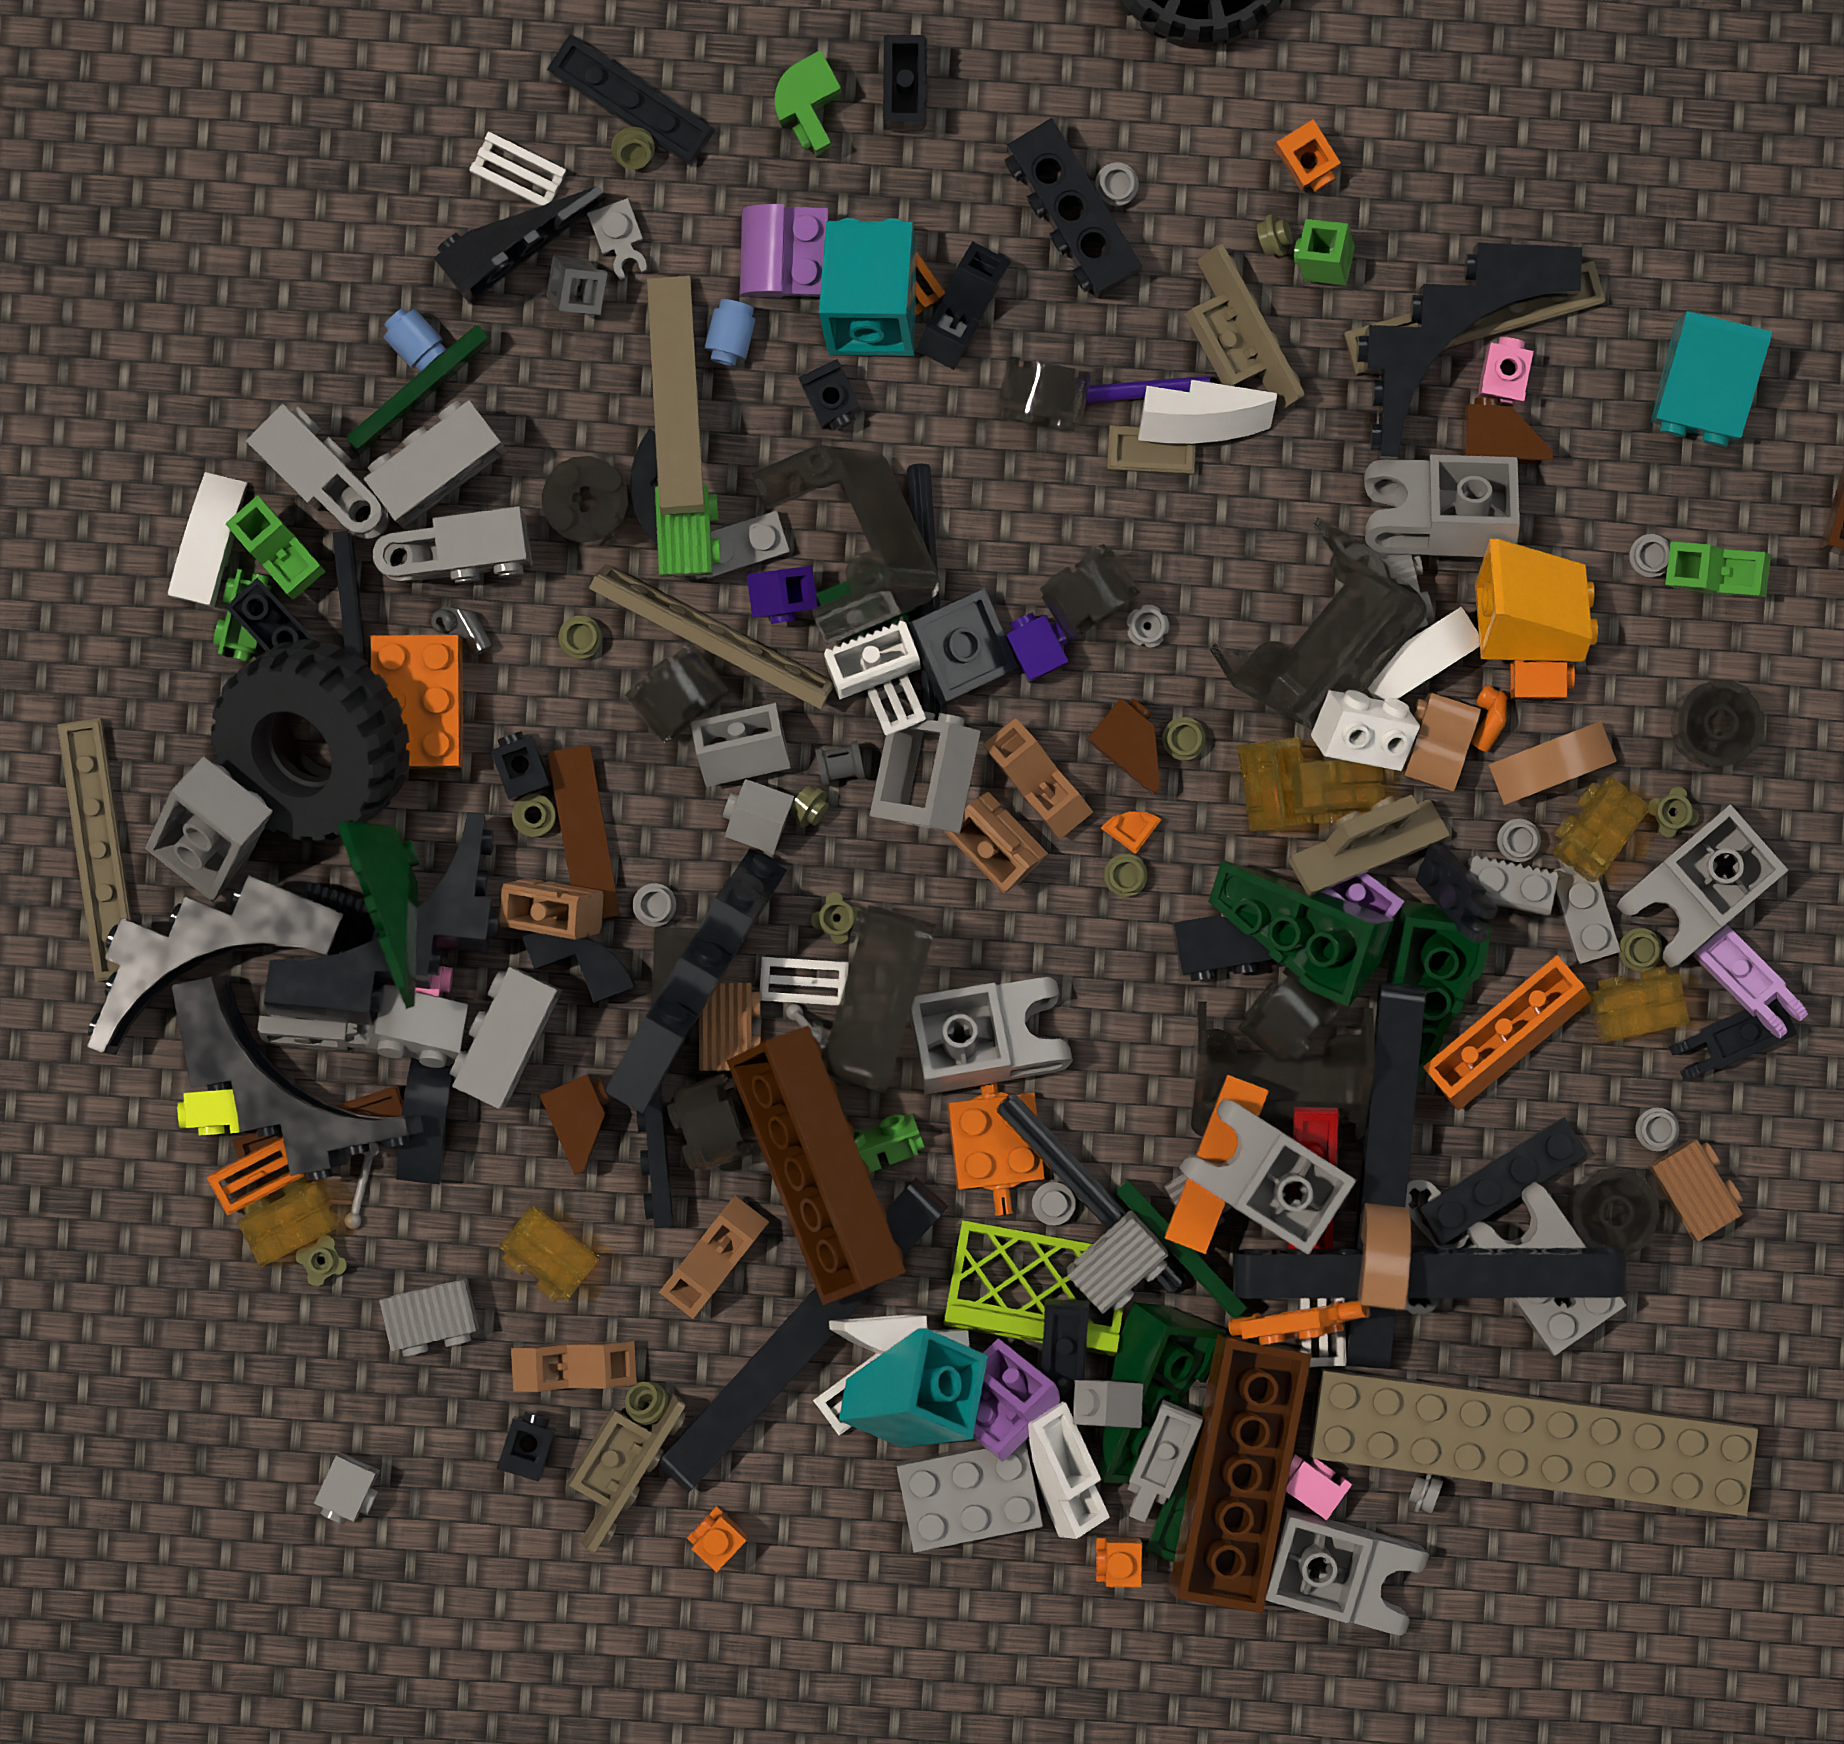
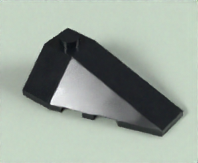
[434,186,606,305]

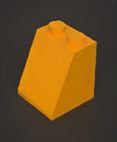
[1475,539,1598,662]

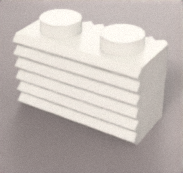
[824,621,921,699]

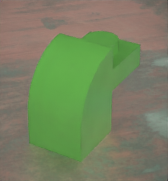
[775,50,842,158]
[225,495,326,600]
[1665,542,1771,598]

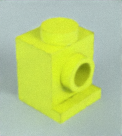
[177,1089,244,1136]

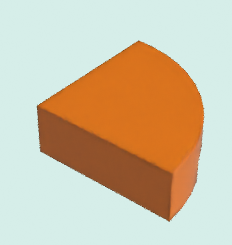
[1100,811,1162,854]

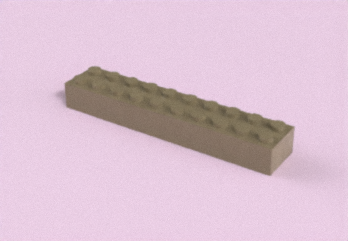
[1308,1368,1758,1516]

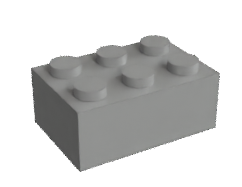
[363,400,507,529]
[145,756,272,902]
[450,967,562,1109]
[897,1440,1043,1552]

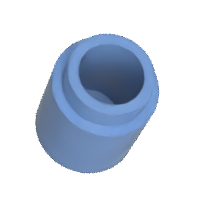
[704,299,756,366]
[383,308,447,372]

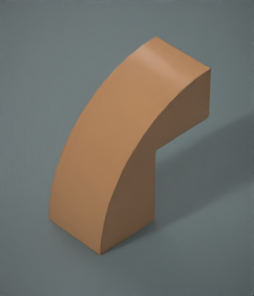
[982,717,1093,840]
[1488,721,1617,805]
[659,1195,769,1319]
[1358,1203,1411,1310]
[511,1341,637,1392]

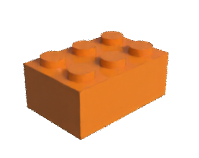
[371,635,463,769]

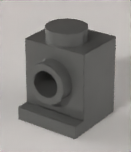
[546,255,608,315]

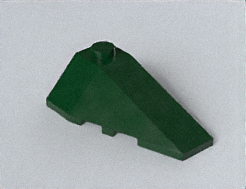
[337,821,420,1009]
[1208,860,1394,1007]
[1386,901,1492,1085]
[1098,1302,1226,1484]

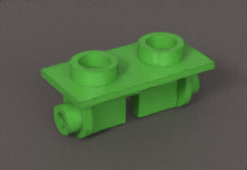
[213,569,271,662]
[853,1113,925,1172]

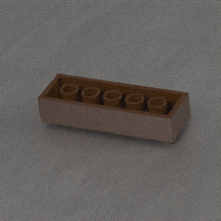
[726,1025,906,1305]
[1169,1333,1312,1613]

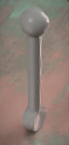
[786,1003,821,1044]
[344,1142,380,1229]

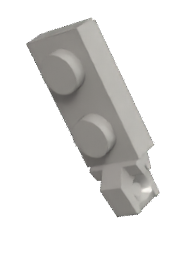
[672,511,790,580]
[1552,841,1621,964]
[258,1015,372,1050]
[1127,1400,1203,1522]

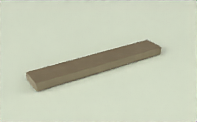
[1343,260,1606,375]
[647,276,705,515]
[589,565,834,709]
[57,718,132,982]

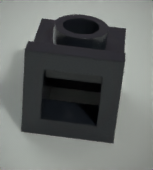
[798,359,861,431]
[490,731,552,801]
[497,1411,556,1482]

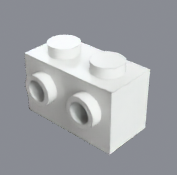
[1311,690,1420,771]

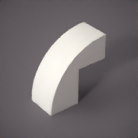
[1358,607,1480,701]

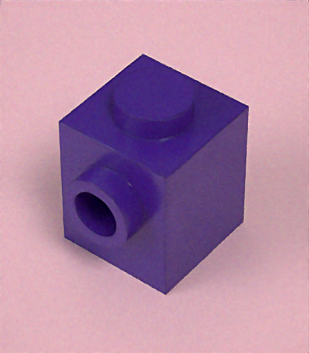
[747,566,818,624]
[1006,612,1068,683]

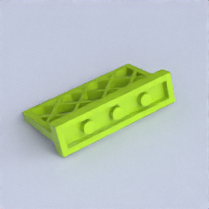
[943,1220,1124,1357]

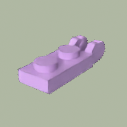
[1694,925,1808,1039]

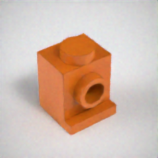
[1274,119,1341,192]
[1510,660,1575,699]
[687,1506,748,1573]
[1096,1537,1142,1587]

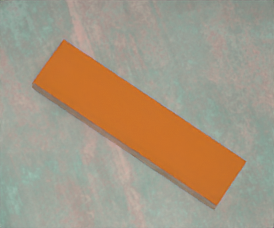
[1164,1074,1269,1254]

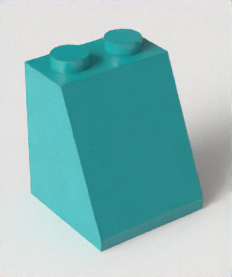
[819,218,917,356]
[1650,311,1772,447]
[838,1327,988,1448]

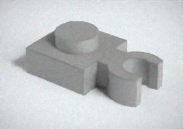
[587,198,647,282]

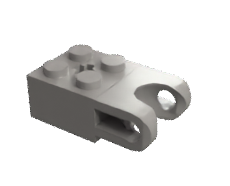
[246,404,390,540]
[1364,455,1520,557]
[373,507,533,583]
[1616,804,1788,967]
[909,977,1073,1095]
[1179,1098,1356,1255]
[1467,1182,1626,1356]
[1265,1507,1430,1636]

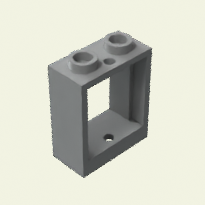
[870,709,981,834]

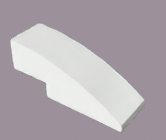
[1138,380,1277,444]
[167,472,248,608]
[829,1314,969,1354]
[1028,1402,1110,1539]

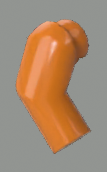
[1471,685,1507,752]

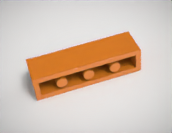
[1423,955,1592,1111]

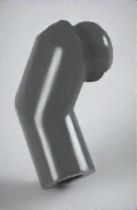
[431,607,493,656]

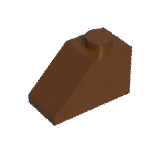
[1461,397,1553,465]
[1086,698,1160,795]
[539,1073,611,1175]

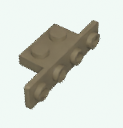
[1184,244,1304,411]
[1289,795,1449,895]
[567,1393,686,1554]

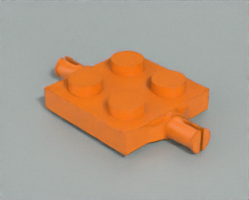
[947,1082,1045,1216]
[1229,1301,1370,1345]

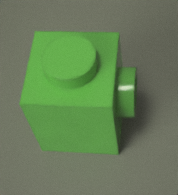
[1294,219,1355,286]

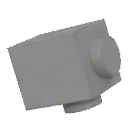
[722,779,794,854]
[1073,1380,1143,1428]
[314,1452,380,1524]

